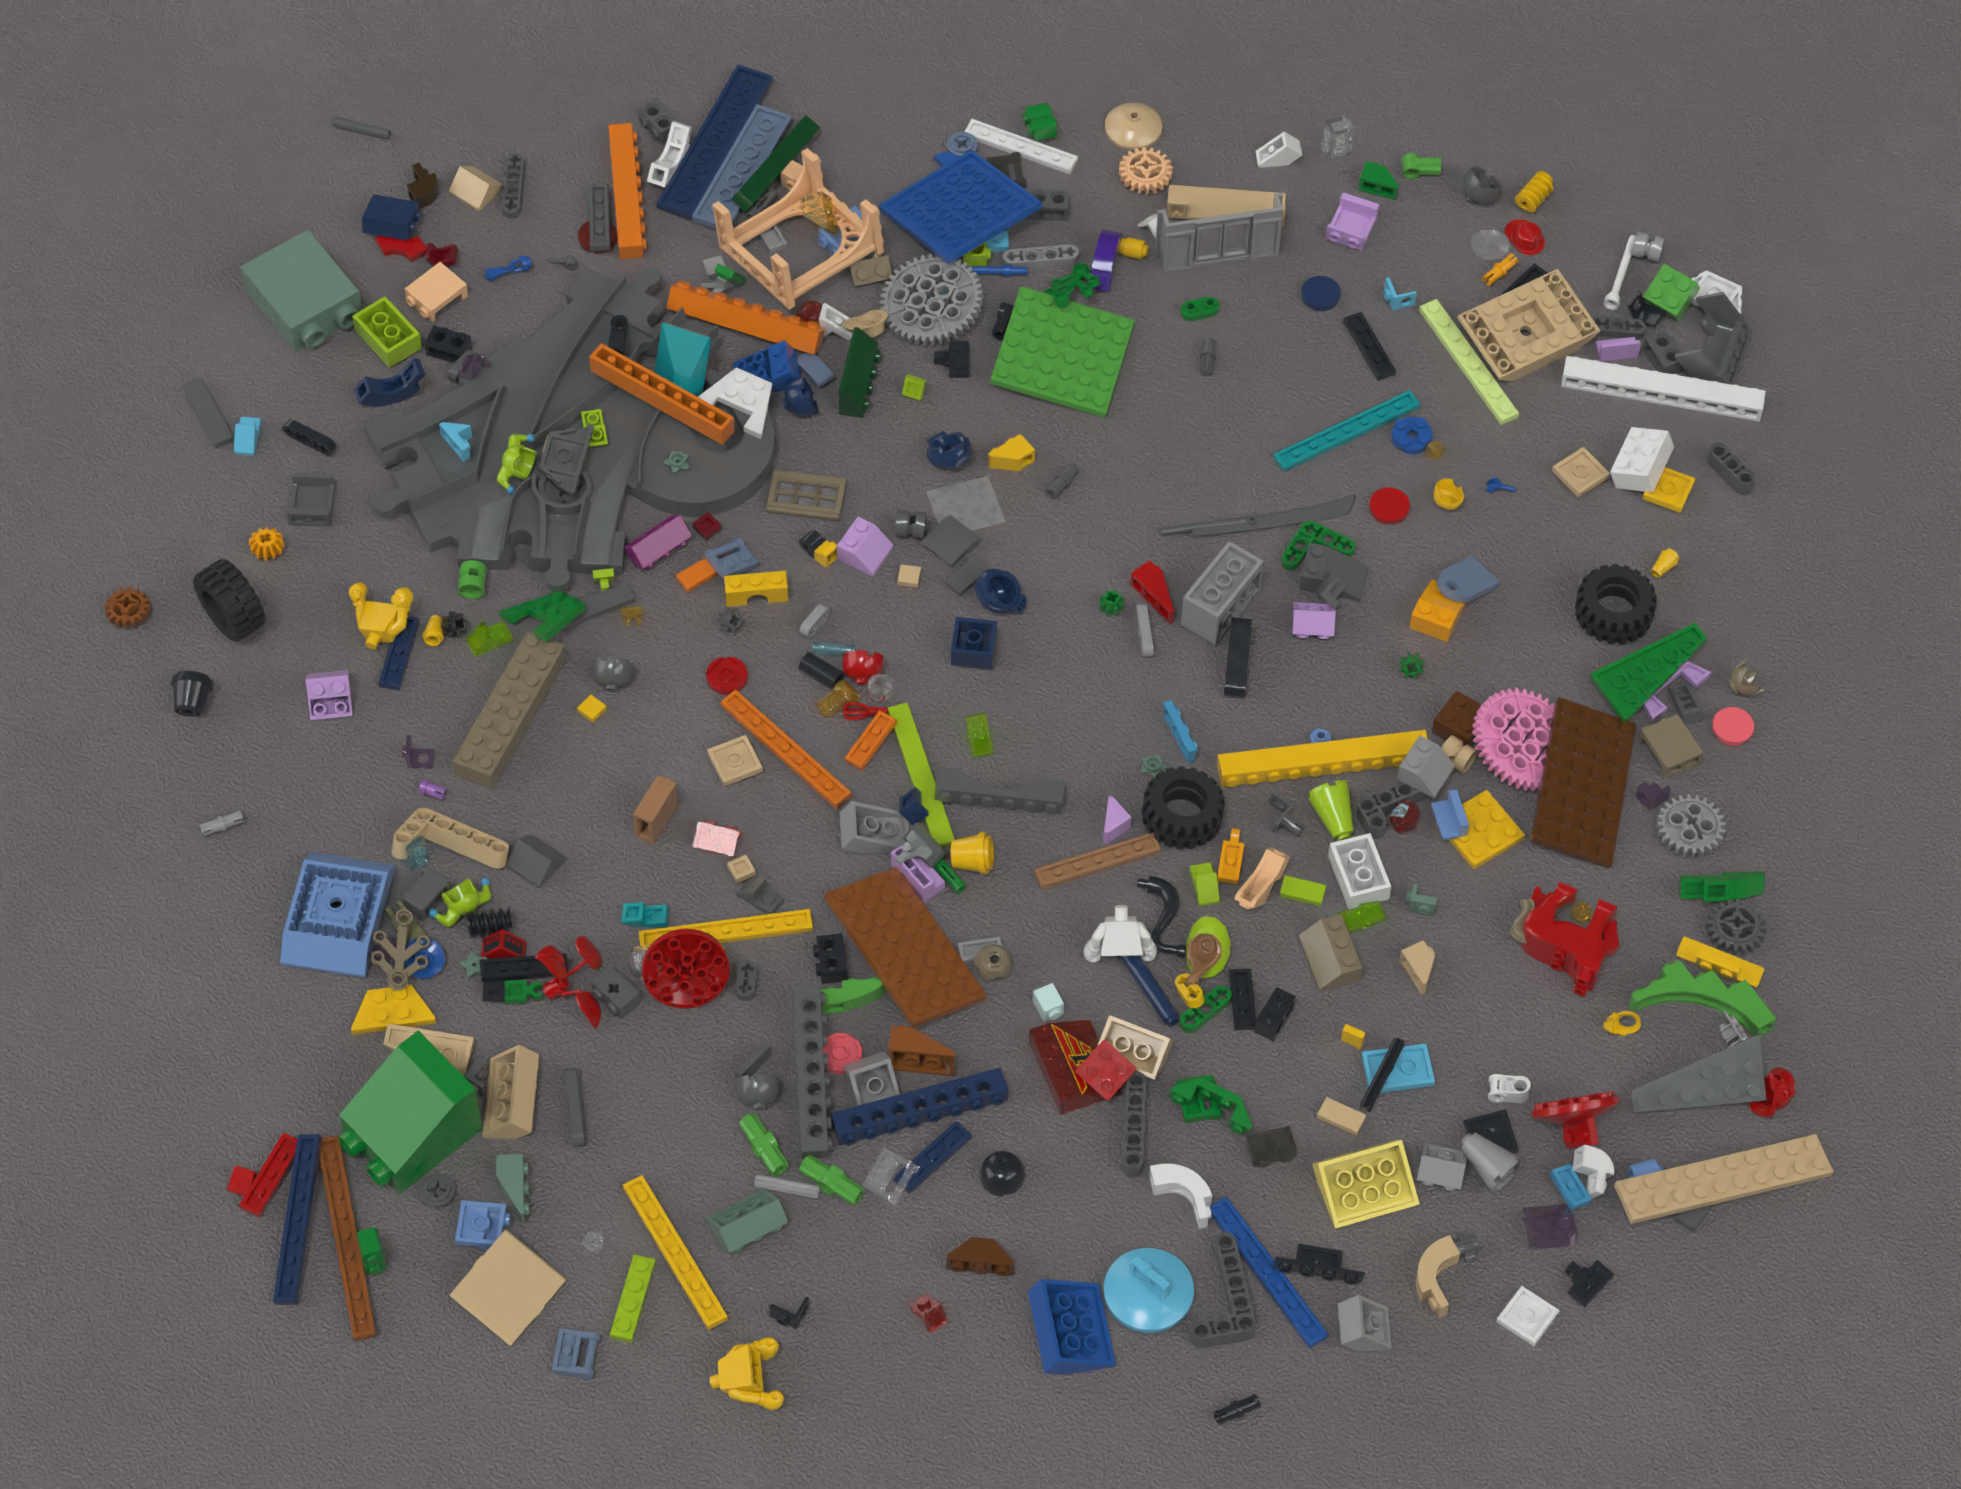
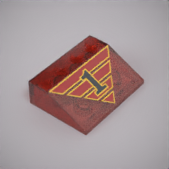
[1029,1020,1122,1115]

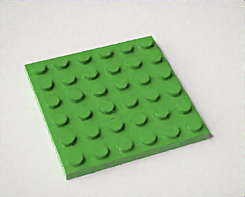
[989,286,1135,418]

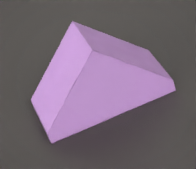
[1103,796,1132,844]

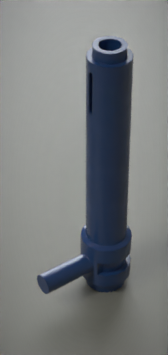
[1117,929,1179,1027]

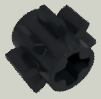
[441,611,468,637]

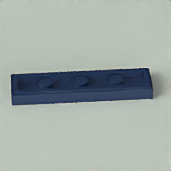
[379,616,419,690]
[893,1121,972,1194]

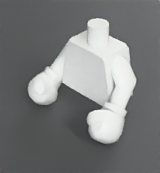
[1084,905,1157,963]

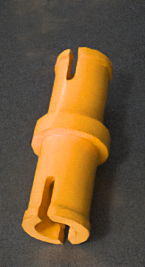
[1482,253,1519,286]

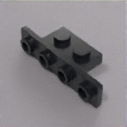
[1272,1243,1364,1285]

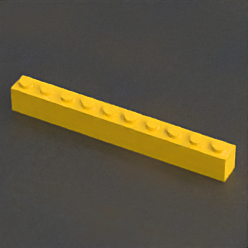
[1217,730,1427,787]

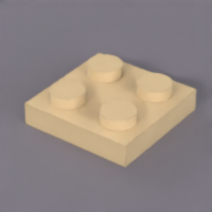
[1552,447,1610,498]
[707,735,763,786]

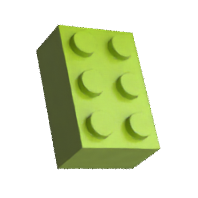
[352,296,422,368]

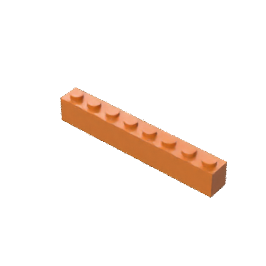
[608,123,647,259]
[666,281,825,355]
[589,343,734,445]

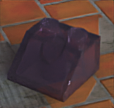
[1522,1204,1577,1250]

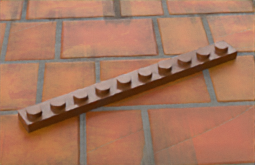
[319,1135,376,1341]

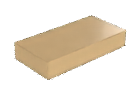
[1317,1097,1366,1136]

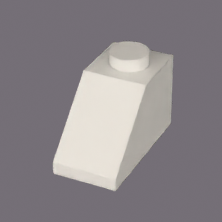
[1255,132,1302,168]

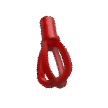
[843,702,887,720]

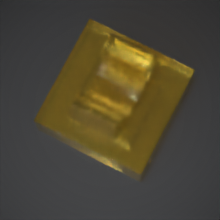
[621,606,643,627]

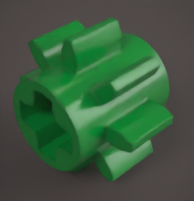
[1099,590,1124,616]
[1399,652,1425,679]

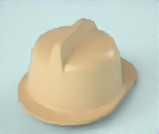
[842,310,888,338]

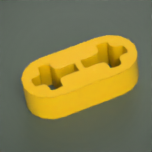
[1175,973,1205,1008]

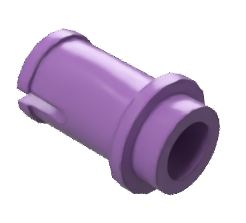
[418,779,447,801]

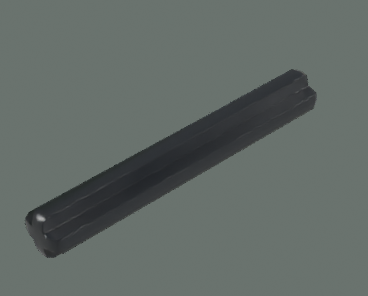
[1360,1037,1404,1112]

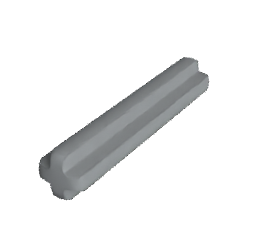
[754,1174,820,1198]

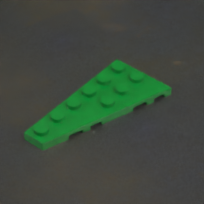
[1590,623,1707,724]

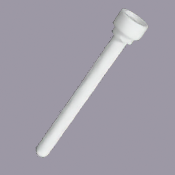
[1603,235,1636,310]

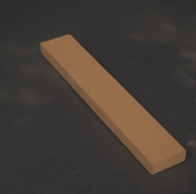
[1034,833,1161,890]

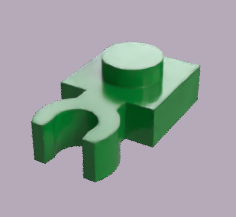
[505,980,542,1004]

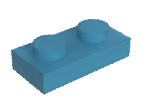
[1549,1164,1592,1211]

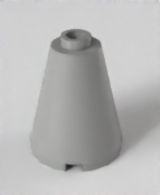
[1461,1133,1523,1193]

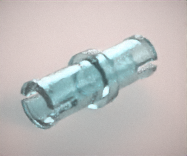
[812,641,855,657]

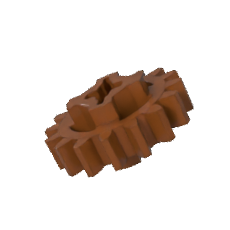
[104,586,151,629]

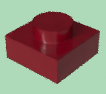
[692,512,721,540]

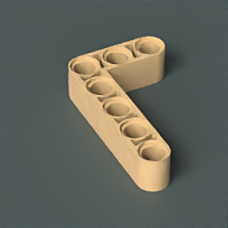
[392,808,509,869]

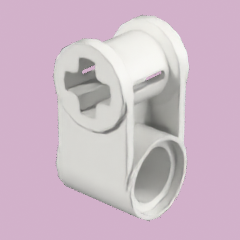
[1488,1074,1531,1103]

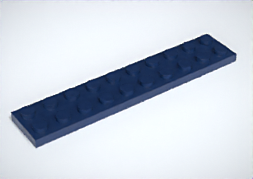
[656,64,773,220]

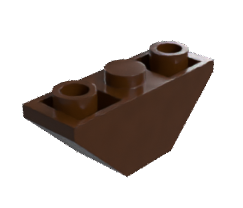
[946,1237,1014,1276]

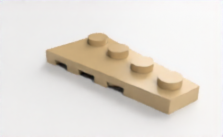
[383,1024,475,1076]

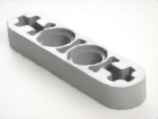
[1003,244,1079,268]

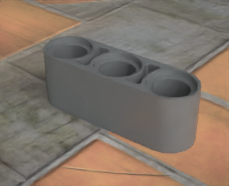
[1707,442,1755,495]

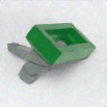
[700,263,747,293]

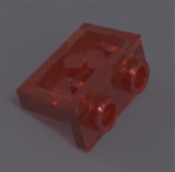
[692,819,742,857]

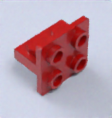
[1076,1040,1136,1100]

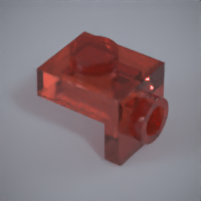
[909,1293,947,1332]

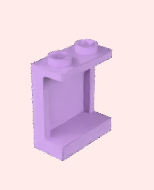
[1325,192,1380,251]

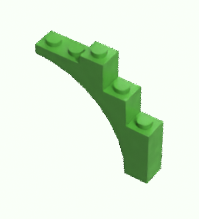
[1629,960,1776,1036]

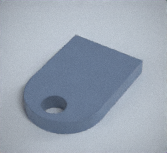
[1437,556,1500,603]

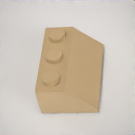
[1098,1015,1174,1080]

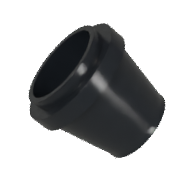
[171,671,214,717]

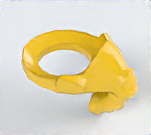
[1603,1011,1641,1037]

